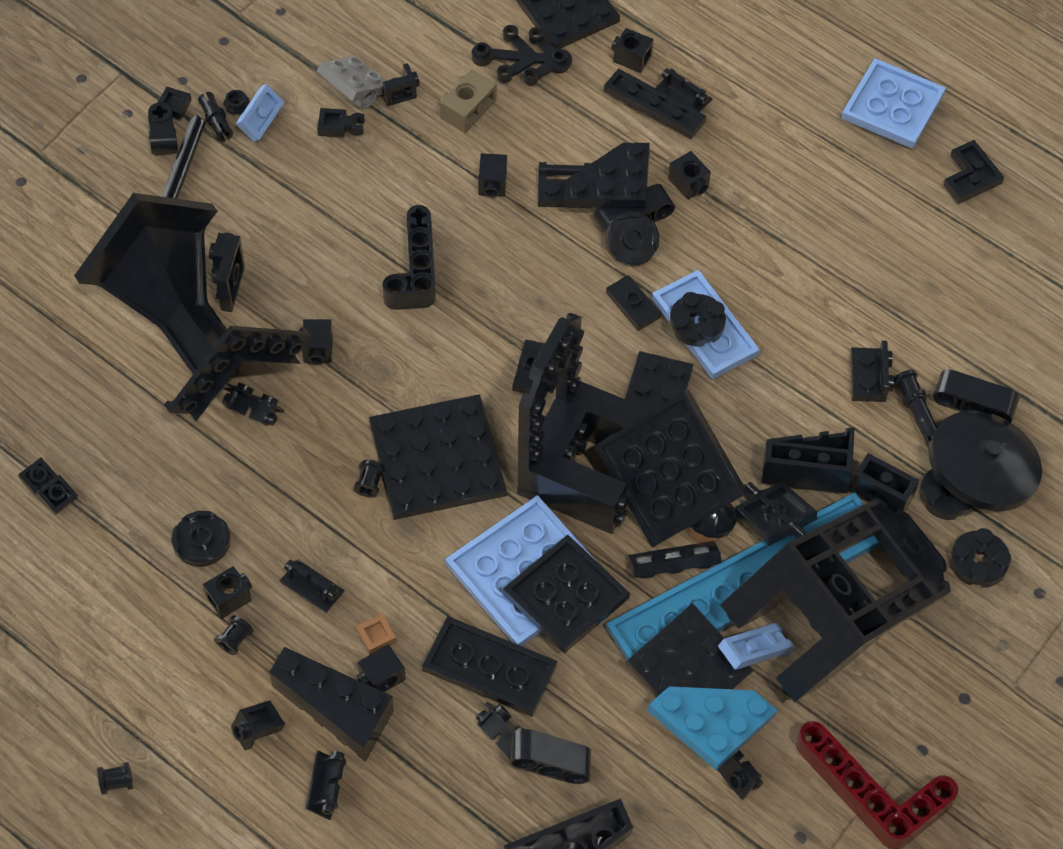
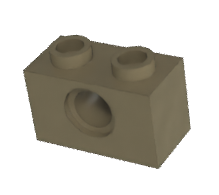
[439,69,497,133]

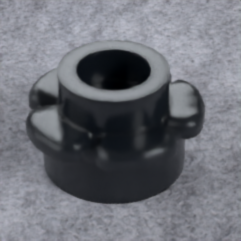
[224,90,250,114]

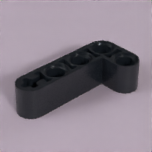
[382,205,436,310]

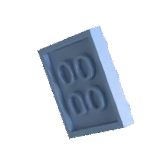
[841,58,946,149]

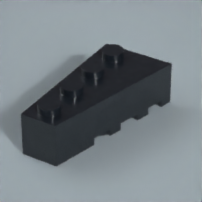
[269,647,394,762]
[503,798,634,849]

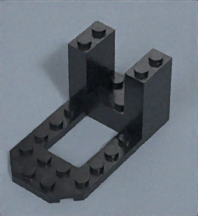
[517,313,653,534]
[720,498,951,703]

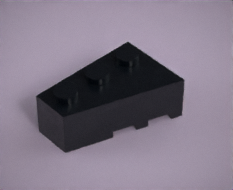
[761,427,855,493]

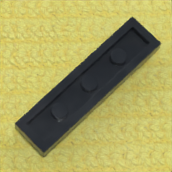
[604,68,706,139]

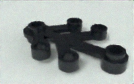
[472,25,572,85]

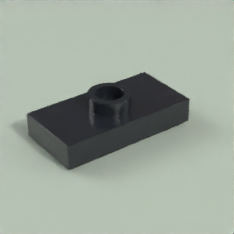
[606,275,661,331]
[512,339,545,394]

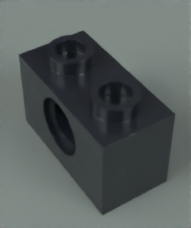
[850,453,920,513]

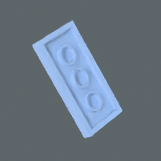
[652,270,760,380]

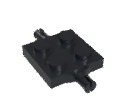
[735,481,818,546]

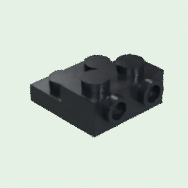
[209,232,245,312]

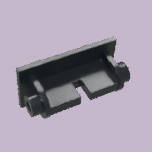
[656,68,713,112]
[223,382,285,426]
[279,559,345,613]
[476,702,524,760]
[305,750,347,820]
[718,750,763,800]

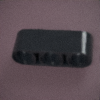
[593,184,675,235]
[933,369,1020,422]
[510,729,591,784]

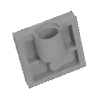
[317,56,384,109]

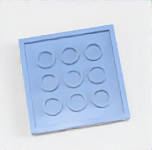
[445,495,592,646]

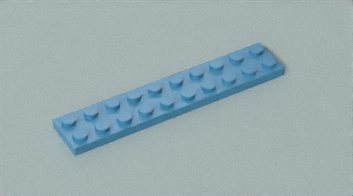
[606,492,880,660]

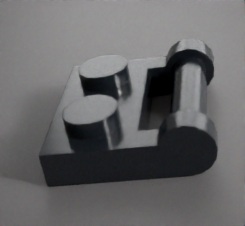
[538,162,592,208]

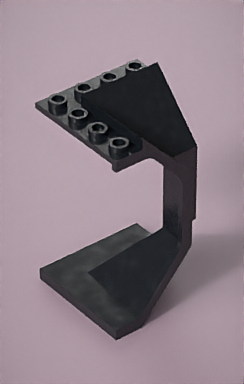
[74,193,311,422]

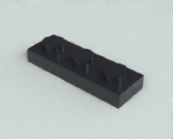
[628,541,722,578]

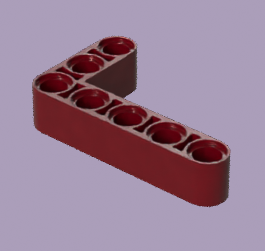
[796,721,958,849]

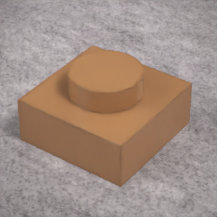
[356,613,397,655]

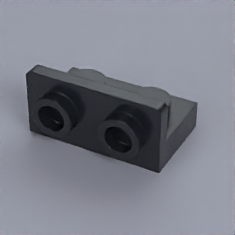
[850,340,894,402]

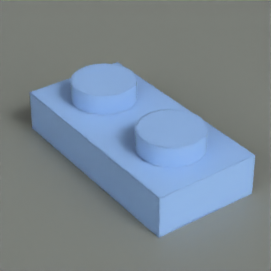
[236,84,285,142]

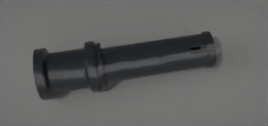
[894,369,937,451]

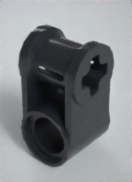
[148,102,178,154]

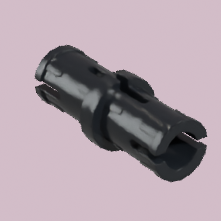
[198,92,233,142]

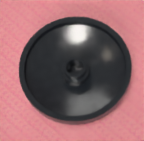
[928,411,1042,511]

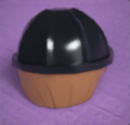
[686,503,737,543]

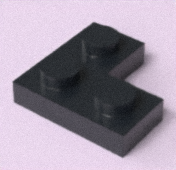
[943,140,1004,204]

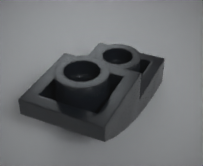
[18,457,78,515]

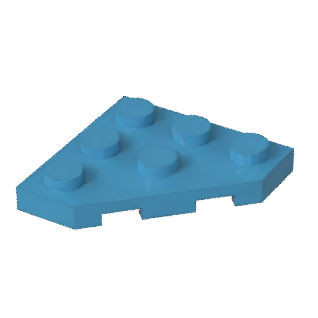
[647,687,778,771]

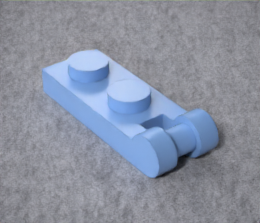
[718,623,795,670]

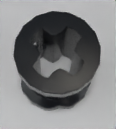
[353,460,385,498]
[214,615,254,655]
[97,762,133,795]

